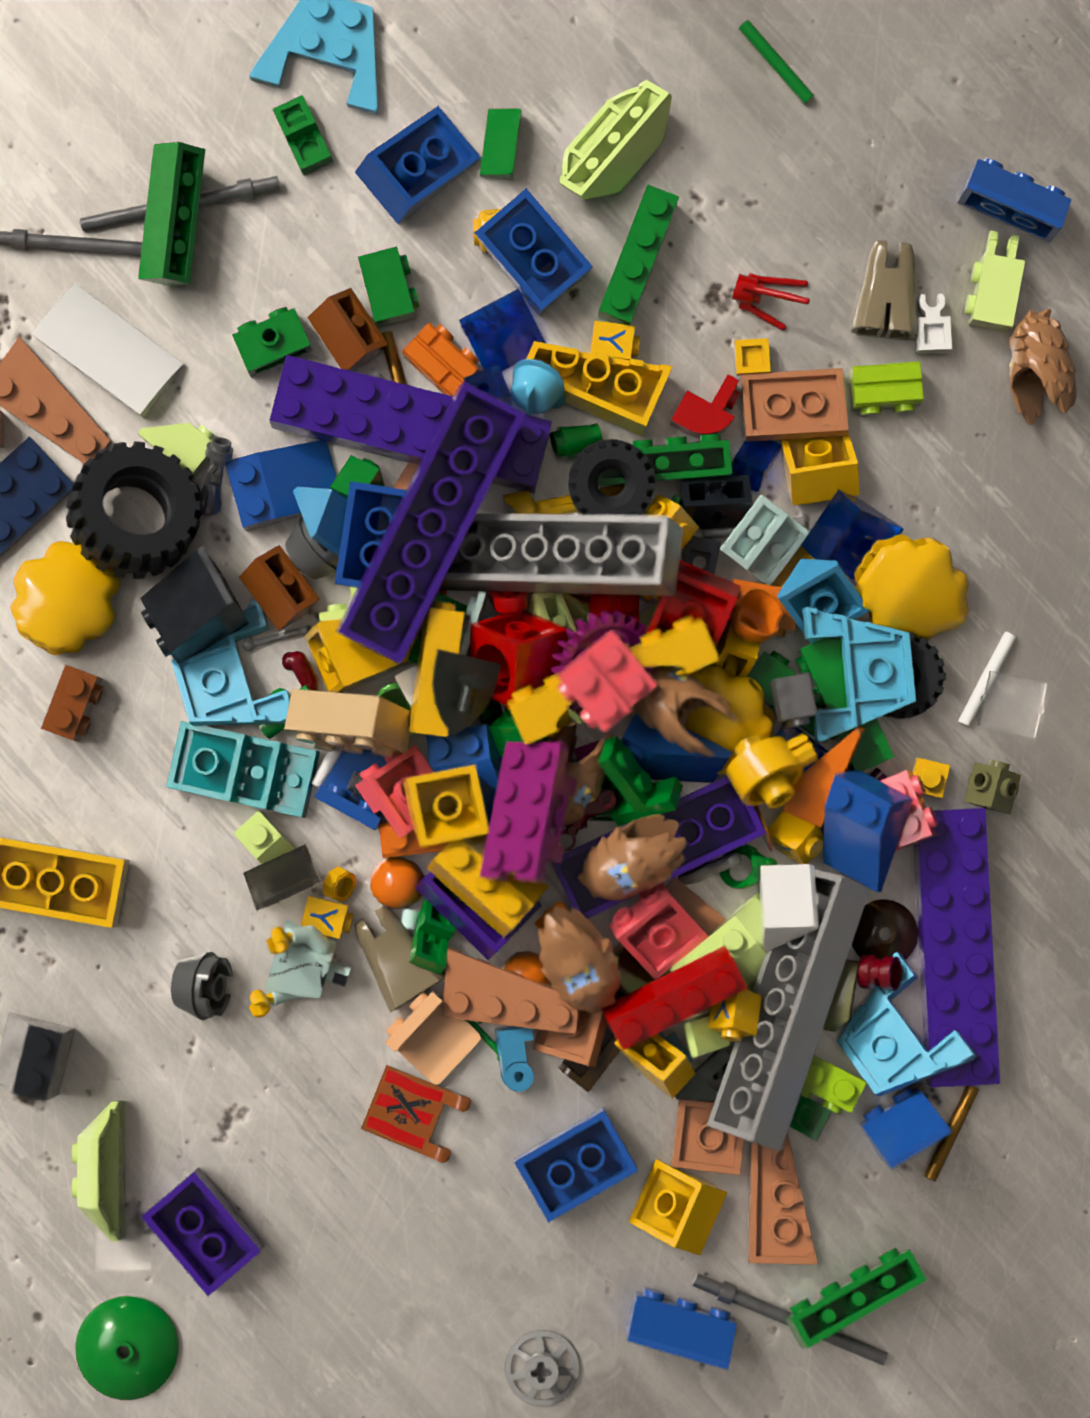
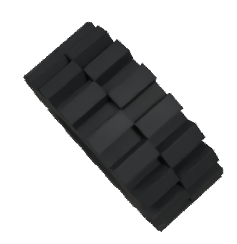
[568,439,655,516]
[882,633,946,719]

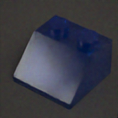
[801,489,904,580]

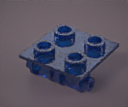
[459,288,545,379]

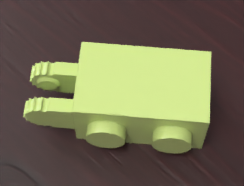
[965,230,1025,333]

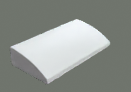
[32,284,184,418]

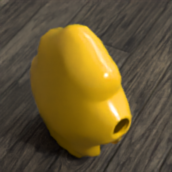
[854,534,969,640]
[10,541,121,655]
[675,665,775,774]

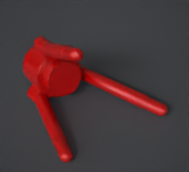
[732,273,810,331]

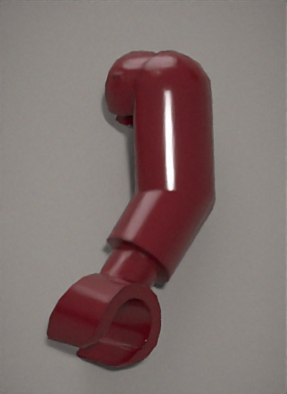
[282,651,318,691]
[561,789,617,851]

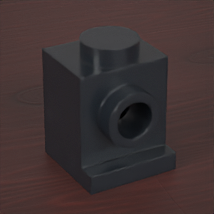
[682,536,721,574]

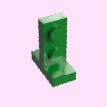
[598,736,683,826]

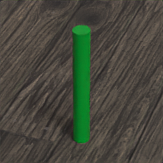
[738,20,814,105]

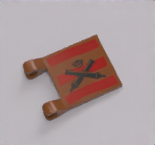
[361,1065,471,1163]

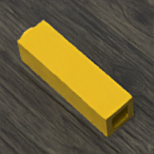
[408,602,464,737]

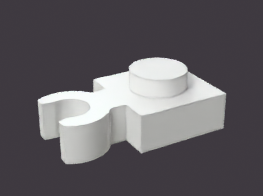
[916,294,952,354]

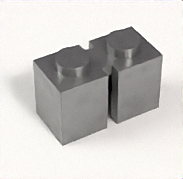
[769,673,817,729]

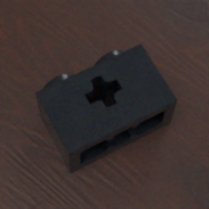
[679,475,753,529]

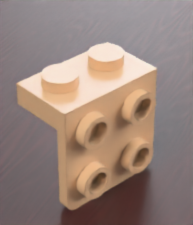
[385,990,481,1084]

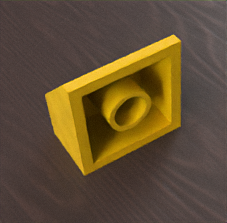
[780,432,860,506]
[403,765,489,847]
[629,1159,728,1256]

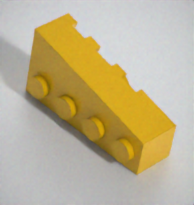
[526,341,673,437]

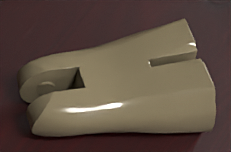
[851,240,917,341]
[354,906,445,1013]

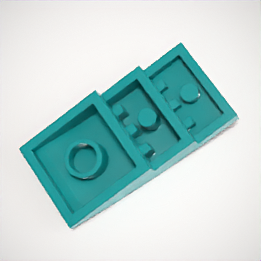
[166,721,320,818]

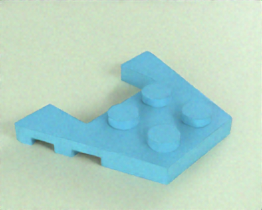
[249,0,378,115]
[171,600,290,726]
[802,607,916,743]
[837,952,977,1096]

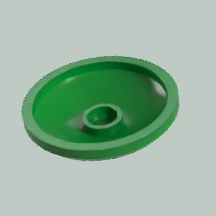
[75,1295,179,1400]

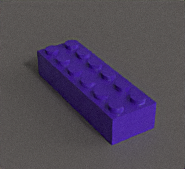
[551,776,766,919]

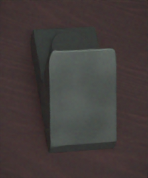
[675,1048,730,1101]

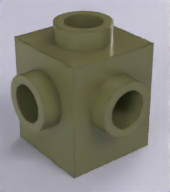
[964,759,1021,815]

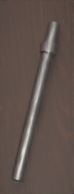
[80,176,280,231]
[0,229,142,255]
[692,1273,888,1365]

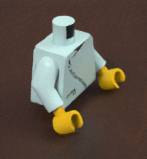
[249,920,351,1018]

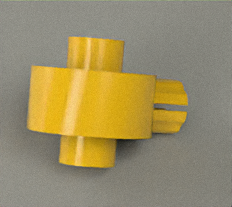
[726,733,818,809]

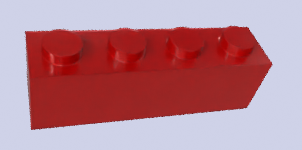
[602,945,747,1051]

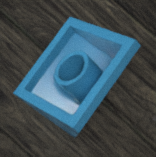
[293,487,347,556]
[777,559,869,644]

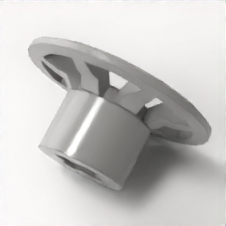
[505,1330,579,1406]

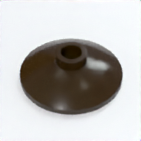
[852,899,918,960]

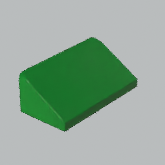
[480,108,522,180]

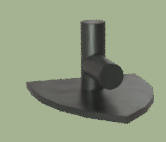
[432,649,501,736]

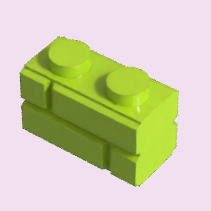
[849,361,923,416]

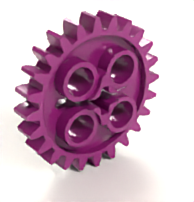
[551,610,655,720]

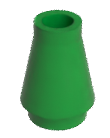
[550,423,602,460]

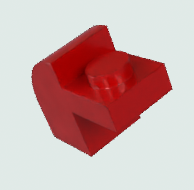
[669,374,741,438]

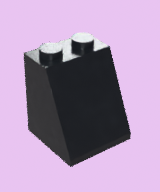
[140,546,250,664]
[0,1012,76,1101]

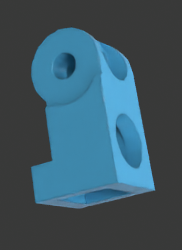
[494,1026,534,1092]

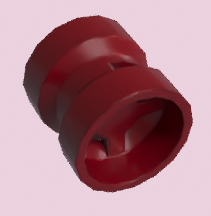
[857,954,902,991]

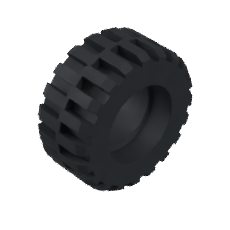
[66,441,203,579]

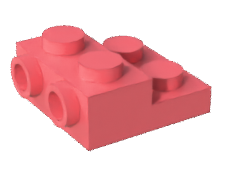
[557,630,657,732]
[355,745,434,838]
[881,770,938,852]
[609,883,708,980]

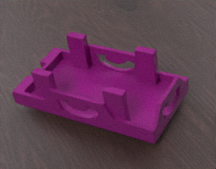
[479,742,577,883]

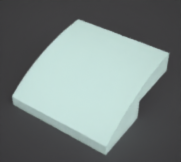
[720,494,811,585]

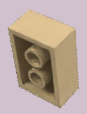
[284,689,411,757]

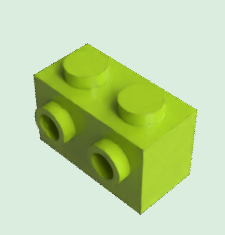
[800,1055,867,1115]

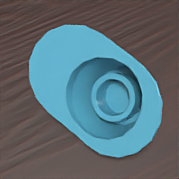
[511,359,565,416]

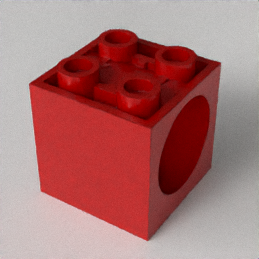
[646,560,741,648]
[469,610,568,710]

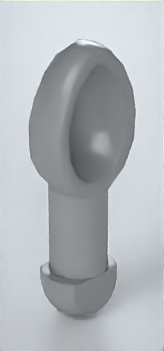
[678,852,742,884]

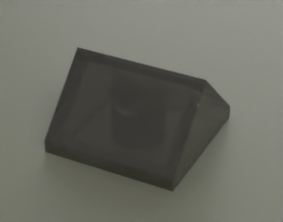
[243,844,324,911]

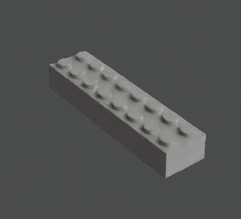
[438,513,683,596]
[707,869,870,1152]

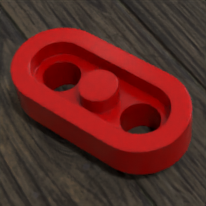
[487,591,528,617]

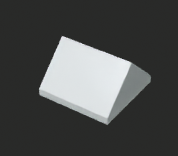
[759,864,819,951]

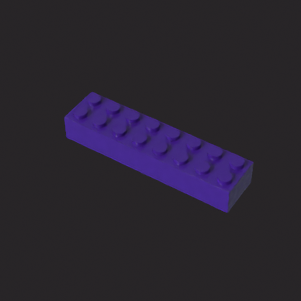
[269,355,552,494]
[335,382,526,664]
[913,808,1000,1087]

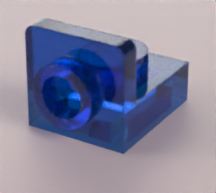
[729,440,782,492]

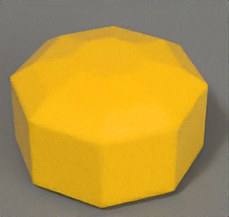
[323,866,356,903]

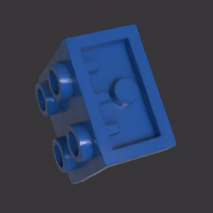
[314,749,387,830]

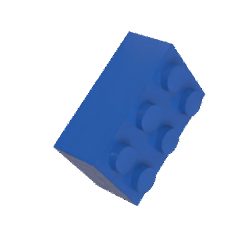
[514,1107,639,1223]

